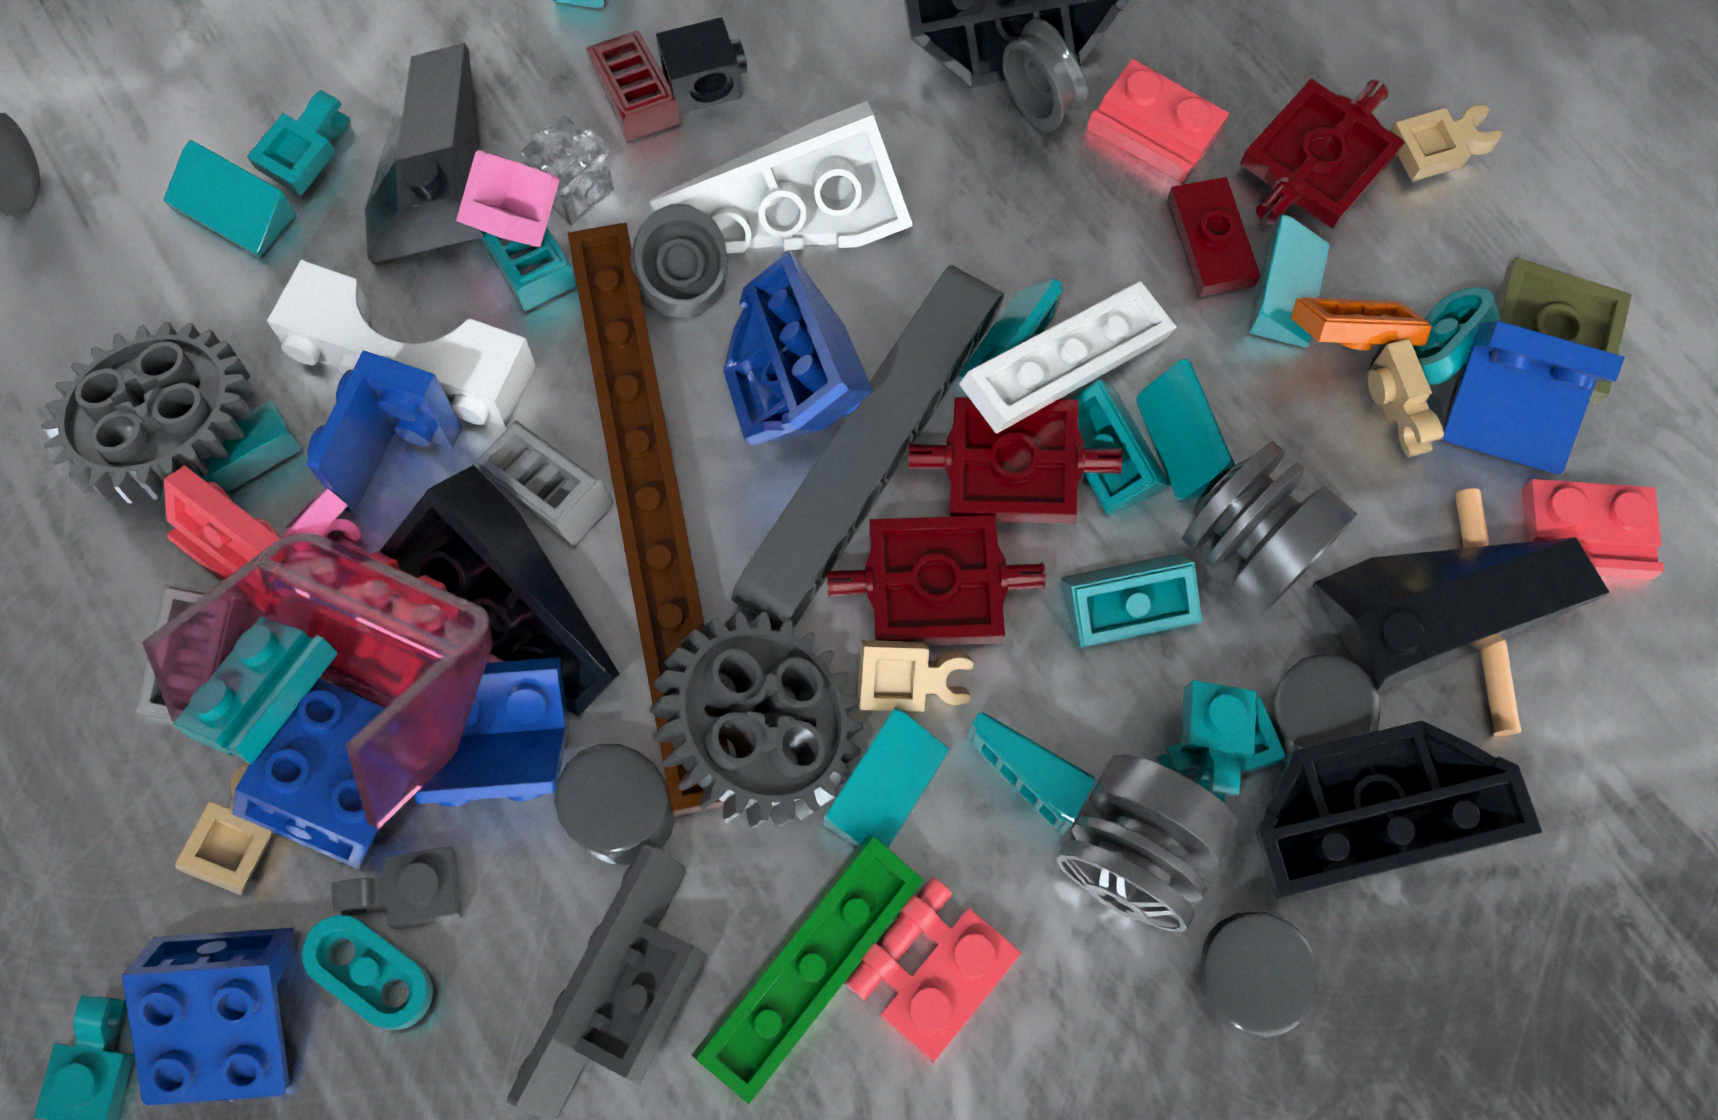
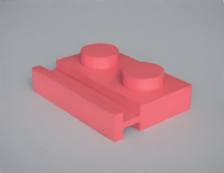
[1087,59,1230,184]
[164,466,281,611]
[1522,479,1664,580]

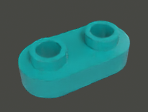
[1412,287,1501,385]
[302,915,433,1030]

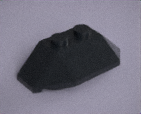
[904,0,1129,88]
[1255,720,1543,899]

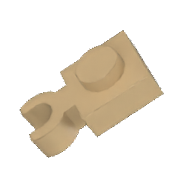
[1390,105,1503,182]
[1367,339,1444,457]
[857,640,974,712]
[175,763,274,896]

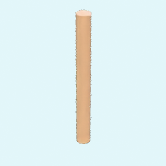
[1455,488,1521,736]

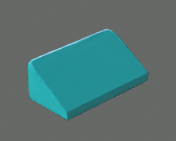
[163,139,296,258]
[1249,214,1330,348]
[958,279,1063,381]
[1136,358,1235,501]
[1070,379,1171,515]
[192,400,303,493]
[1061,554,1202,648]
[824,707,950,848]

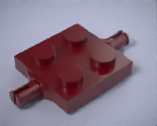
[1240,78,1405,229]
[908,397,1122,524]
[827,515,1046,646]

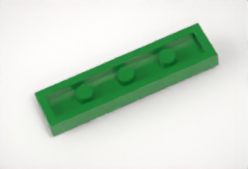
[691,836,924,1104]

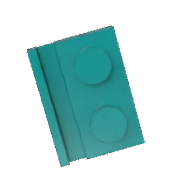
[173,616,338,765]

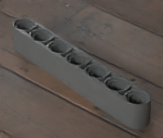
[731,265,1004,628]

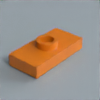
[1290,297,1432,350]

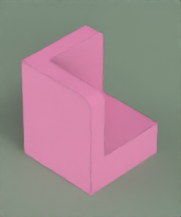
[456,150,559,247]

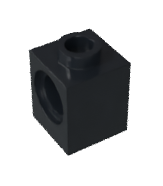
[656,17,748,114]

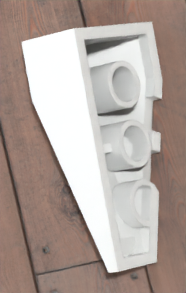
[650,101,913,254]

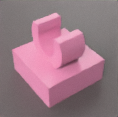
[278,488,362,566]

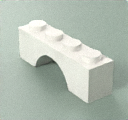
[267,260,536,427]

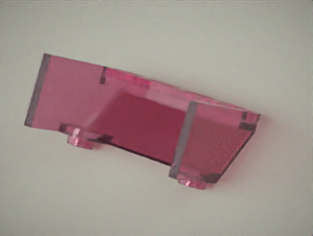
[142,533,493,829]

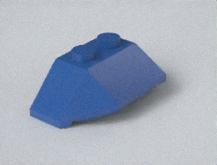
[723,251,873,446]

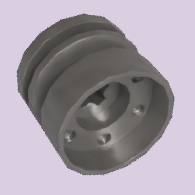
[1181,441,1357,614]
[1055,754,1240,933]

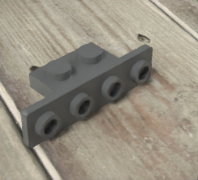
[507,843,707,1120]

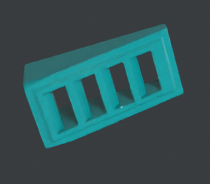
[481,227,577,312]
[967,712,1096,835]

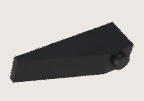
[365,43,485,263]
[379,465,620,716]
[1313,537,1609,694]

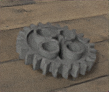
[41,322,255,503]
[650,611,863,829]

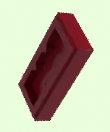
[1168,177,1261,297]

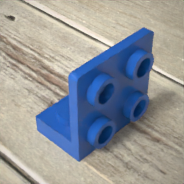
[1442,321,1625,474]
[307,350,462,514]
[413,657,569,807]
[232,678,427,870]
[122,927,296,1105]

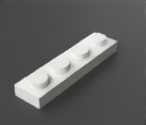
[959,281,1177,434]

